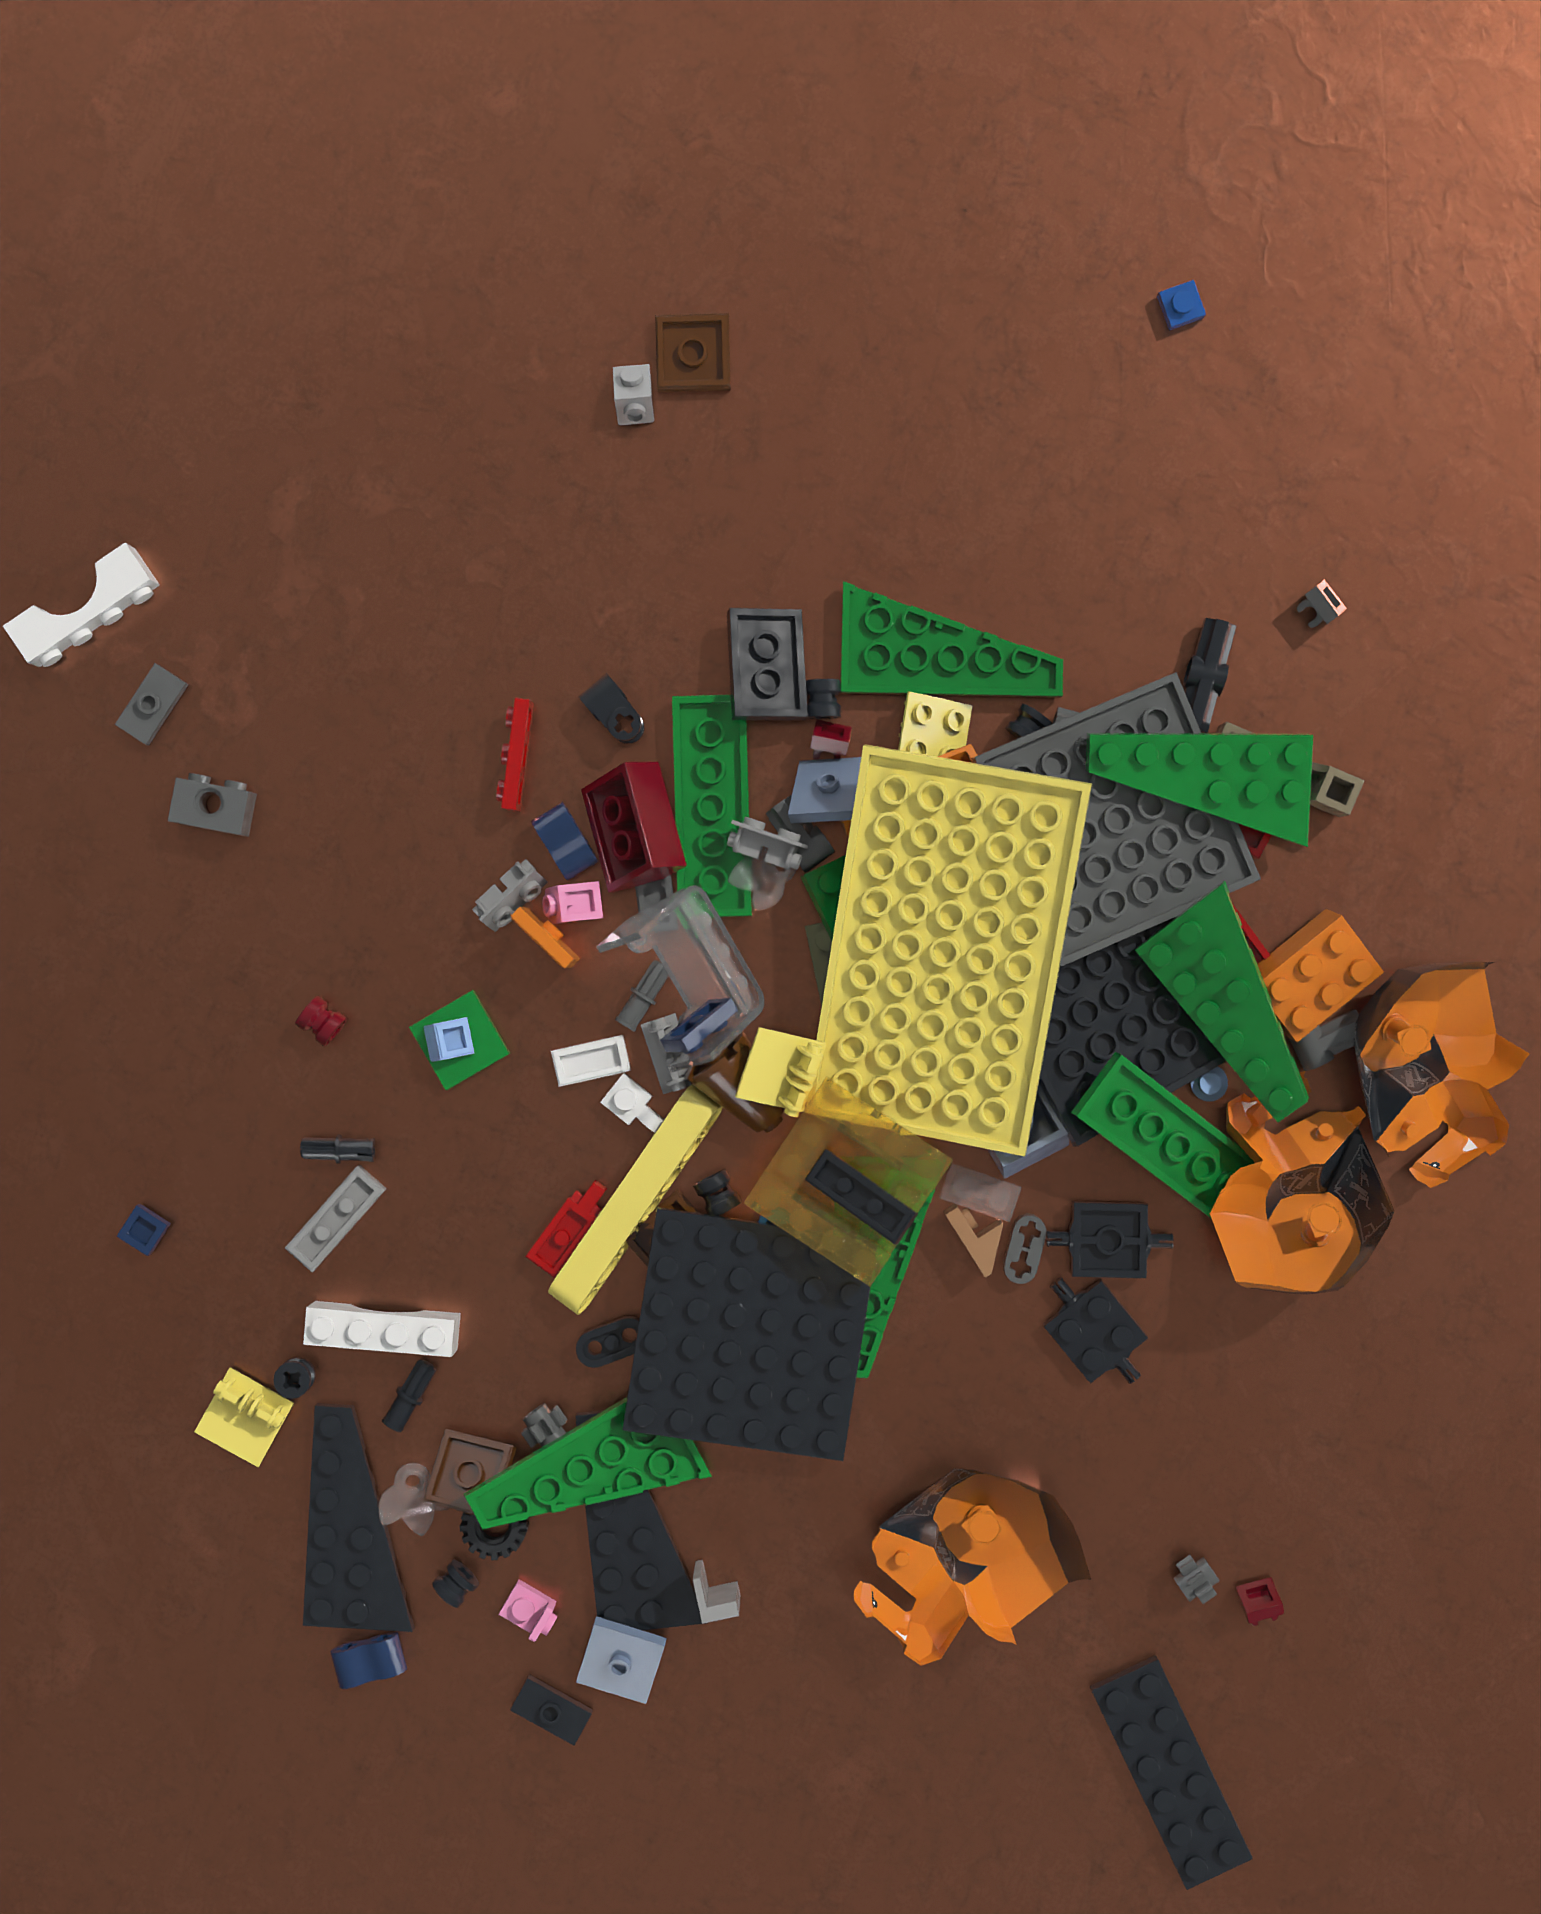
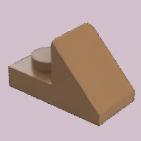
[944,1203,1003,1278]

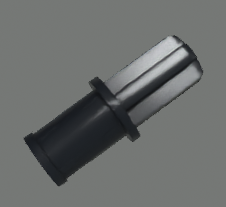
[300,1134,375,1164]
[382,1359,436,1432]

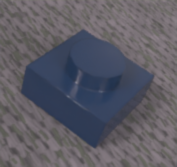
[117,1204,171,1256]

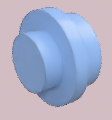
[1190,1066,1228,1101]

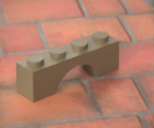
[1216,722,1365,818]

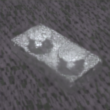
[939,1163,1022,1222]

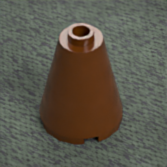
[685,1030,784,1133]

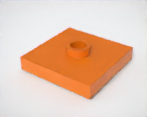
[511,907,580,968]

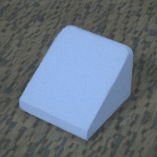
[424,1017,474,1062]

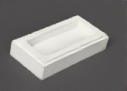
[551,1035,631,1087]

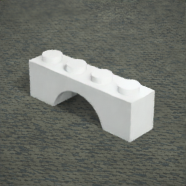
[3,543,160,667]
[303,1301,461,1357]

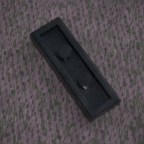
[805,1149,919,1245]

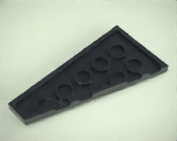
[303,1403,415,1632]
[575,1410,709,1630]

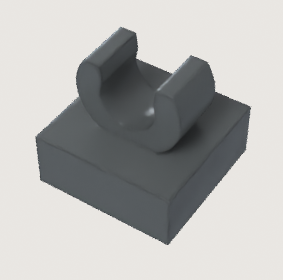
[1297,579,1347,628]

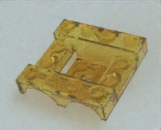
[744,1076,953,1287]

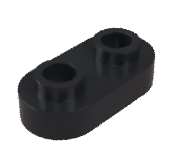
[576,1316,639,1368]

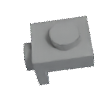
[613,364,654,425]

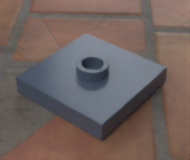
[788,757,861,823]
[576,1616,667,1704]

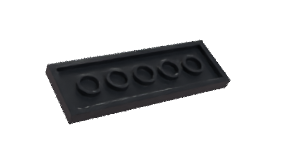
[1090,1655,1253,1890]

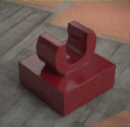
[810,719,852,760]
[1236,1577,1284,1626]

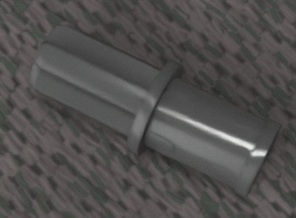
[615,960,671,1032]

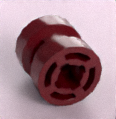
[295,996,348,1047]

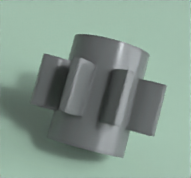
[521,1403,568,1448]
[1173,1555,1220,1604]

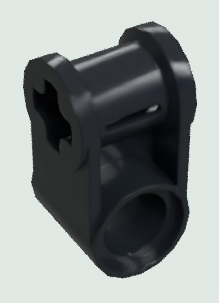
[579,673,645,744]

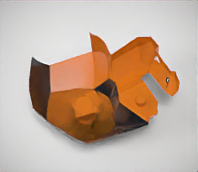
[1354,962,1530,1188]
[1210,1071,1395,1295]
[854,1469,1091,1666]

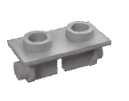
[727,816,808,870]
[472,859,548,932]
[640,1013,692,1094]

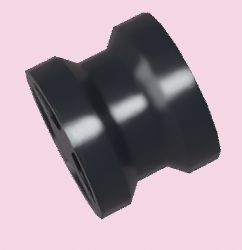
[1005,703,1052,739]
[273,1357,316,1399]
[432,1560,479,1608]

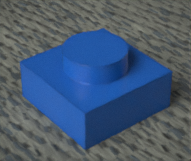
[1157,280,1206,331]

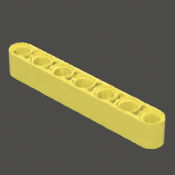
[548,1085,723,1315]

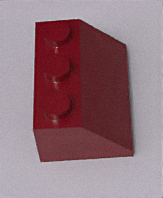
[581,762,687,893]

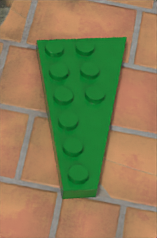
[1086,733,1313,847]
[1135,881,1309,1123]

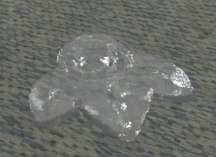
[728,846,797,910]
[379,1463,448,1536]

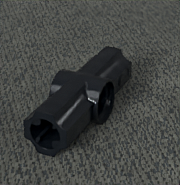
[1183,618,1236,733]

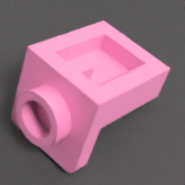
[542,881,603,924]
[499,1579,557,1643]

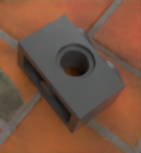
[168,773,257,837]

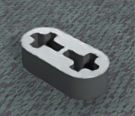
[1003,1213,1046,1284]

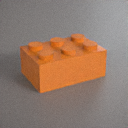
[1258,909,1384,1042]

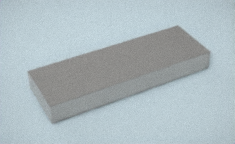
[285,1165,387,1272]

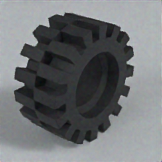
[460,1512,529,1560]

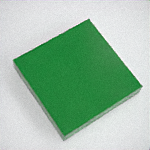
[409,990,510,1090]

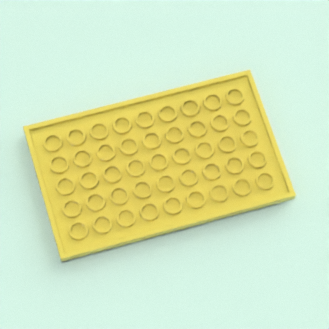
[805,745,1092,1156]

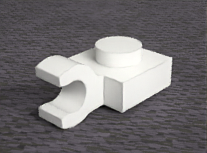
[601,1073,665,1133]

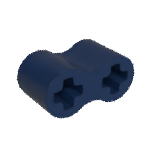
[531,802,599,881]
[330,1632,407,1689]

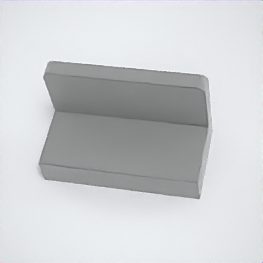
[693,1559,741,1624]

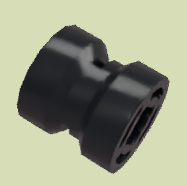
[806,679,841,720]
[693,1169,742,1216]

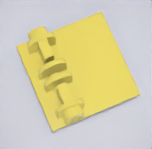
[898,691,973,757]
[735,1027,826,1117]
[194,1367,294,1467]

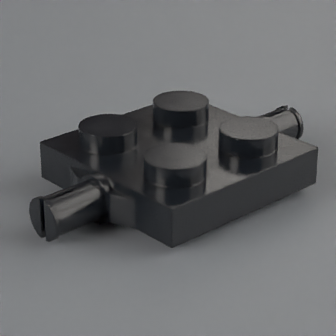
[1046,1201,1174,1278]
[1043,1277,1148,1384]

